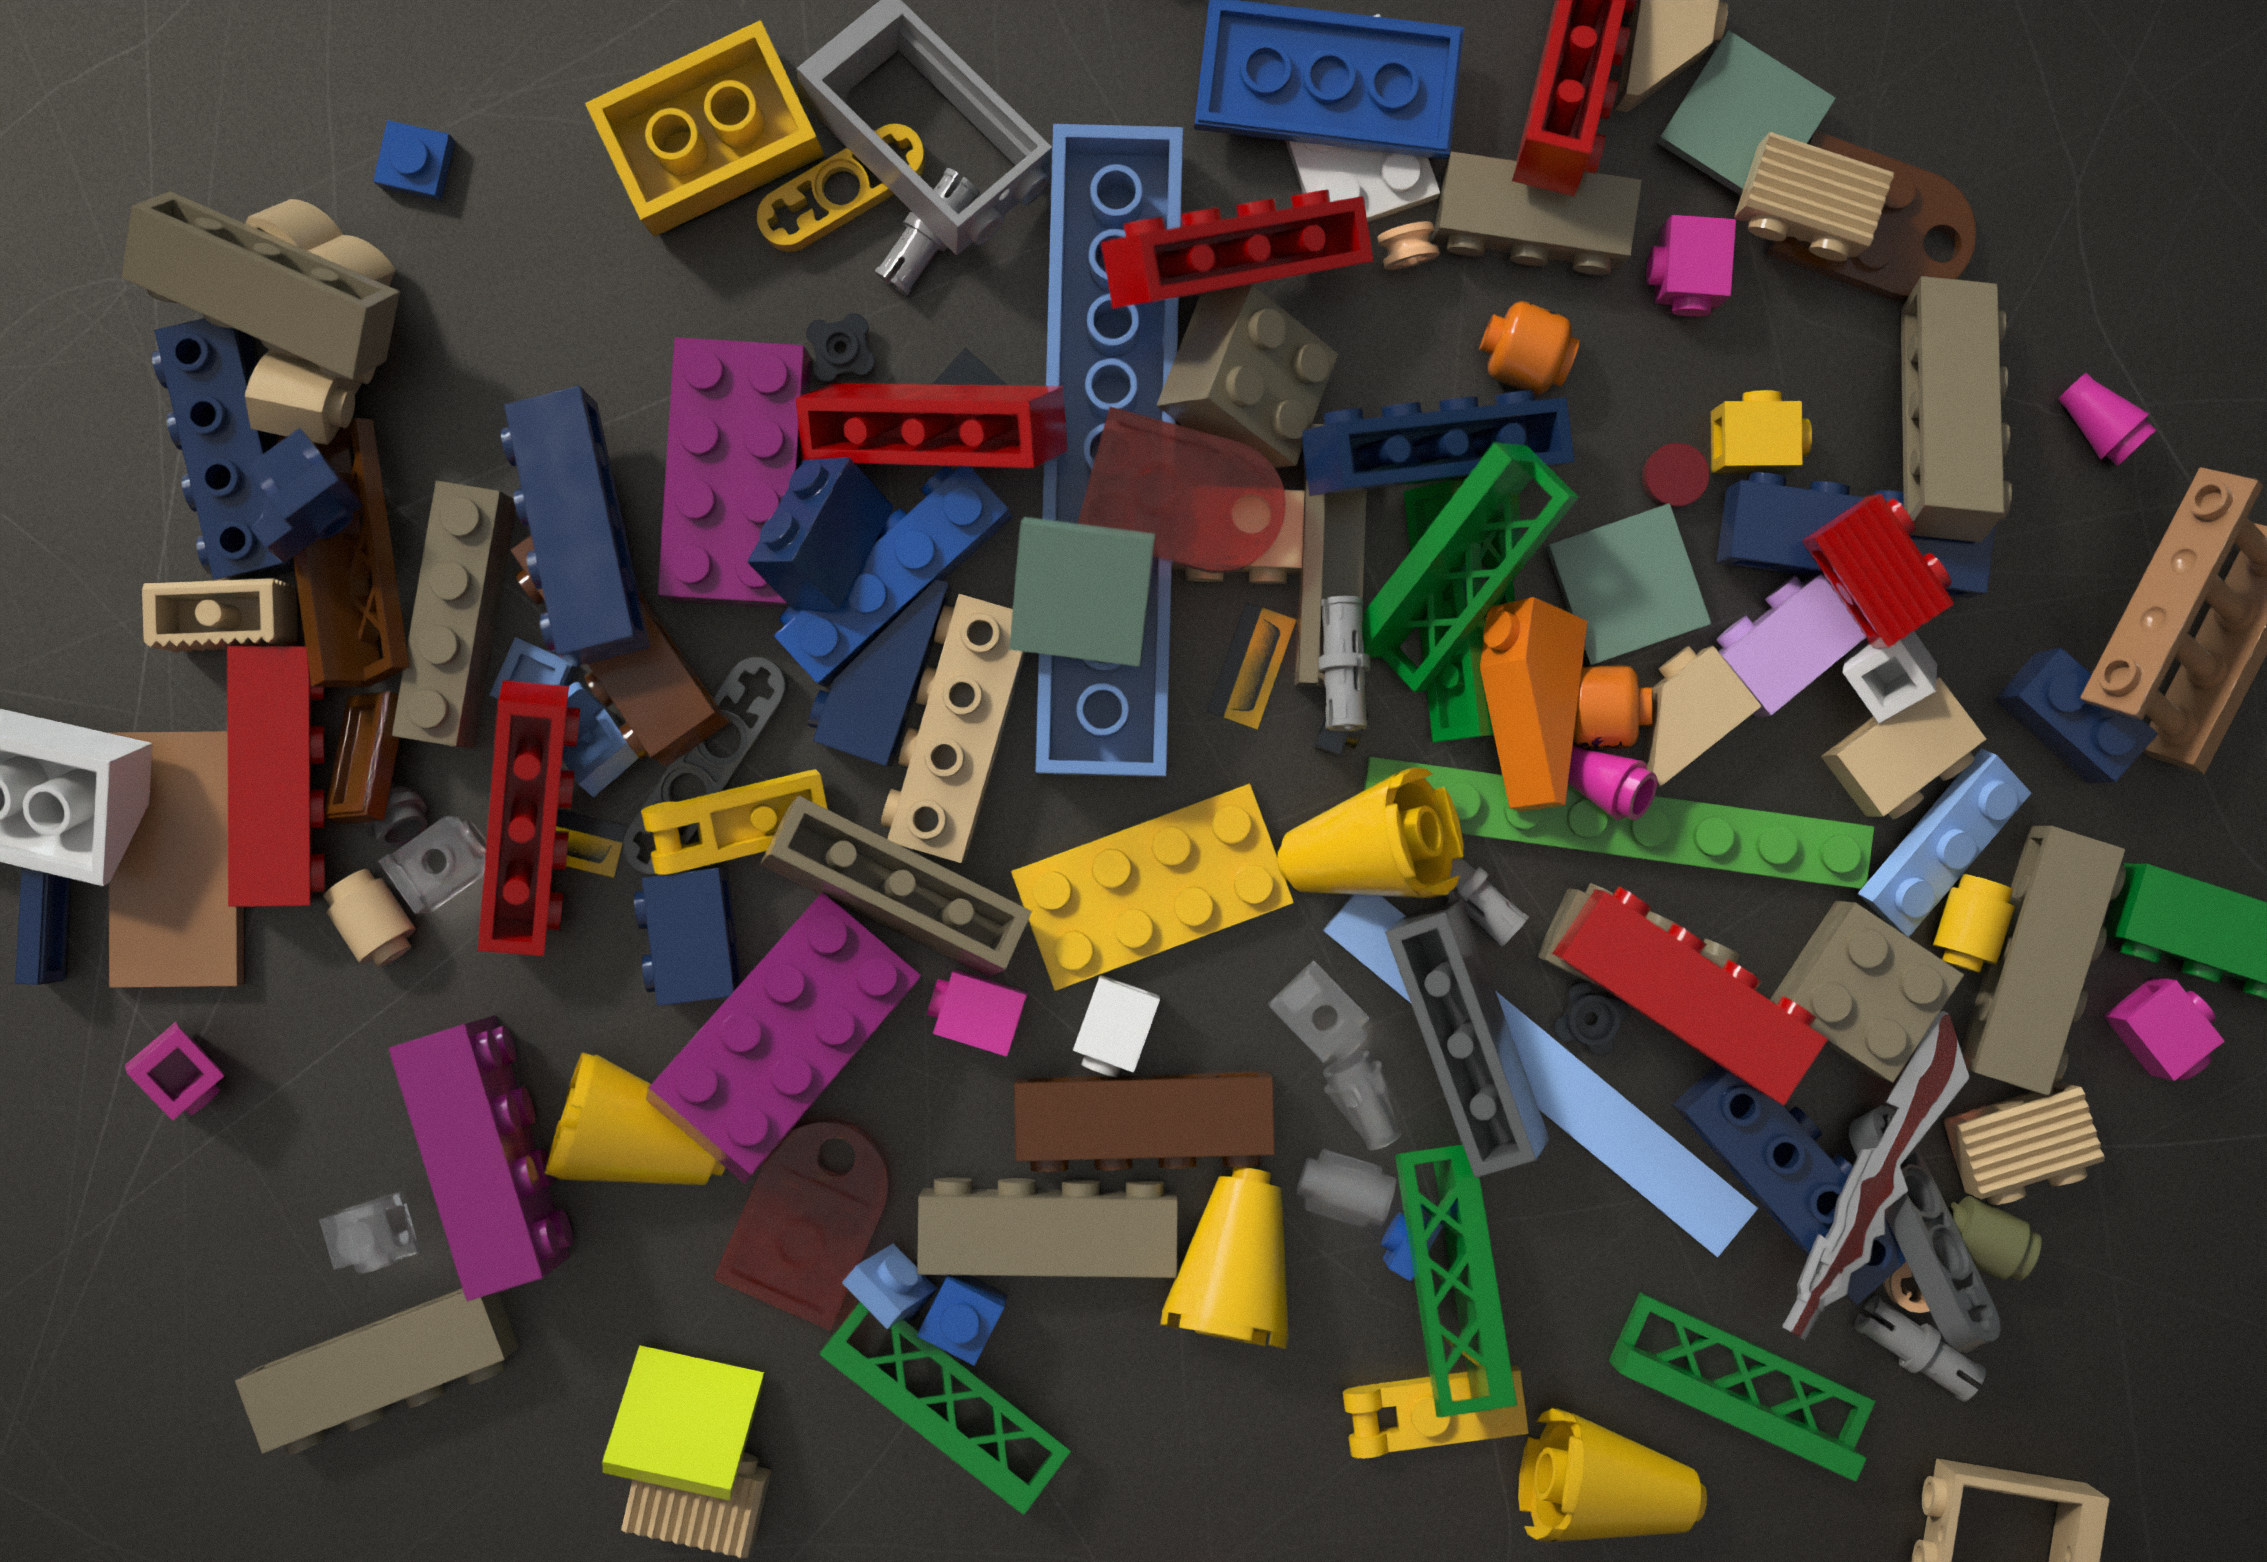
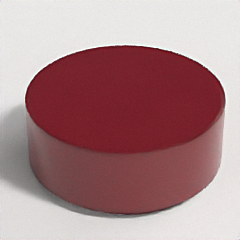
[1642,443,1709,509]

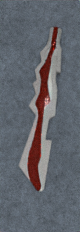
[1782,1011,1970,1341]

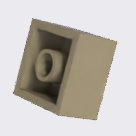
[1156,284,1338,472]
[1770,901,1964,1083]

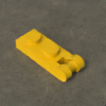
[641,769,828,875]
[1343,1365,1529,1458]

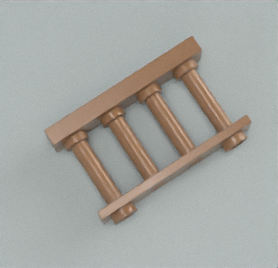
[2080,467,2267,774]

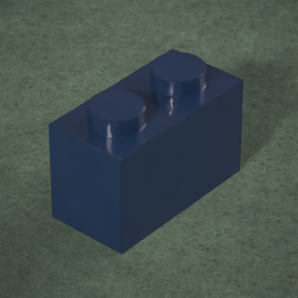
[747,457,894,610]
[1994,648,2158,783]
[634,867,742,1006]

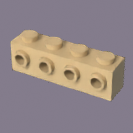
[881,594,1026,863]

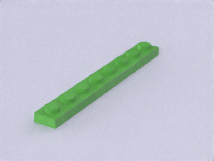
[1363,757,1874,889]

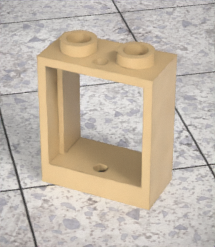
[1912,1458,2109,1562]

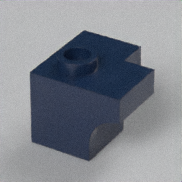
[246,428,363,563]

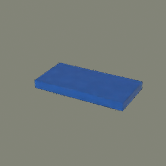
[1194,0,1464,160]

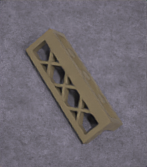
[1294,424,1367,688]

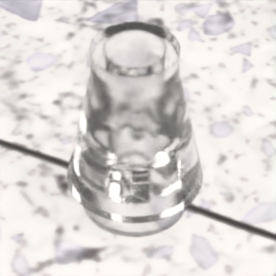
[1323,1050,1402,1150]

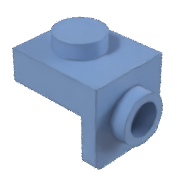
[563,682,639,797]
[842,1244,938,1329]

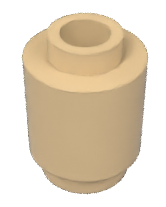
[323,868,416,968]

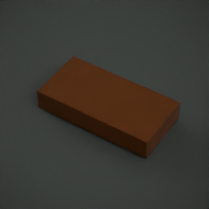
[324,691,400,824]

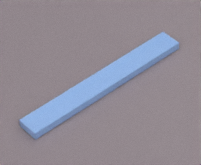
[1323,895,1758,1257]

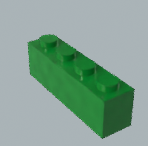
[2104,863,2267,1001]

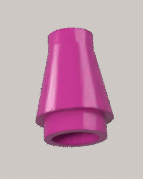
[2058,373,2156,467]
[1568,745,1658,821]

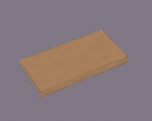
[109,731,244,988]

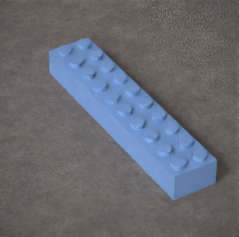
[1036,124,1183,778]

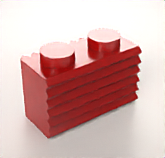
[1802,493,1954,648]

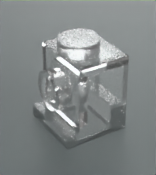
[378,816,487,914]
[1268,960,1370,1063]
[319,1191,421,1274]

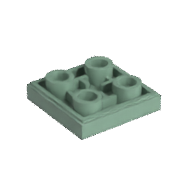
[1656,30,1836,196]
[1546,503,1711,666]
[1009,517,1156,667]

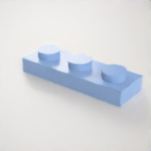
[1858,749,2031,938]

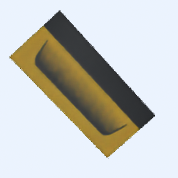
[1207,602,1296,730]
[556,809,627,878]

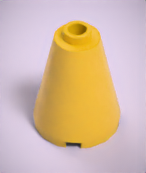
[1277,768,1464,898]
[545,1052,725,1185]
[1160,1167,1289,1349]
[1518,1408,1707,1542]

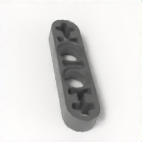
[623,657,788,874]
[1849,1105,2001,1353]

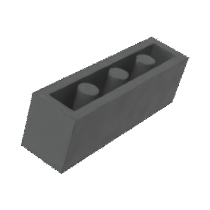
[1385,898,1550,1178]

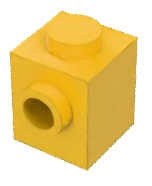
[1711,390,1812,474]

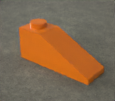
[1480,597,1588,812]

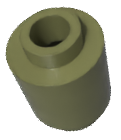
[1947,1196,2042,1281]

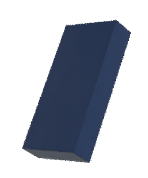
[15,867,71,985]

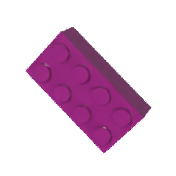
[658,337,813,609]
[646,892,921,1184]
[388,1015,573,1302]

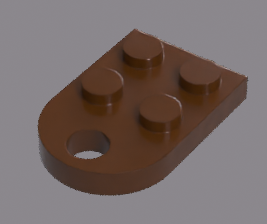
[1766,130,1976,301]

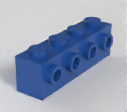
[774,466,1012,687]

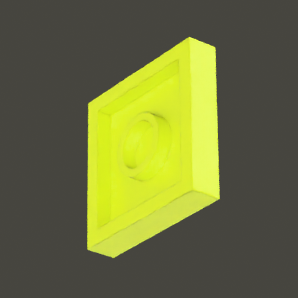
[602,1345,764,1501]

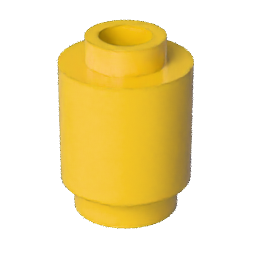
[1933,874,2015,973]

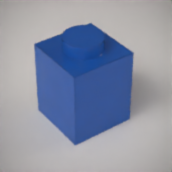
[917,1275,1008,1366]

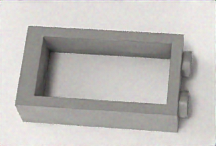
[797,0,1052,255]

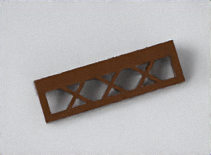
[276,418,409,687]

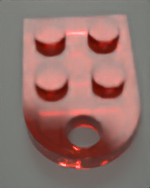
[1077,407,1286,573]
[713,1120,890,1330]

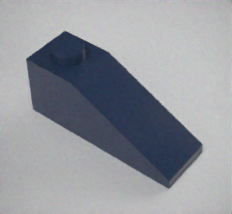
[808,579,953,767]

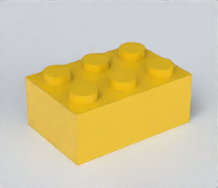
[585,20,825,237]

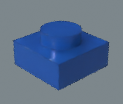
[373,120,455,201]
[1381,1208,1443,1282]

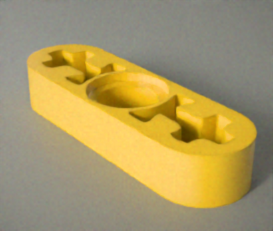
[757,124,926,252]

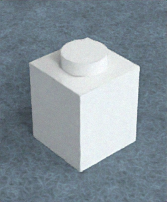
[1843,631,1937,723]
[1073,974,1160,1078]

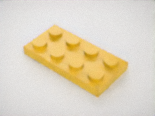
[1011,784,1294,991]

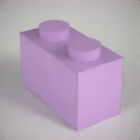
[1716,574,1866,718]

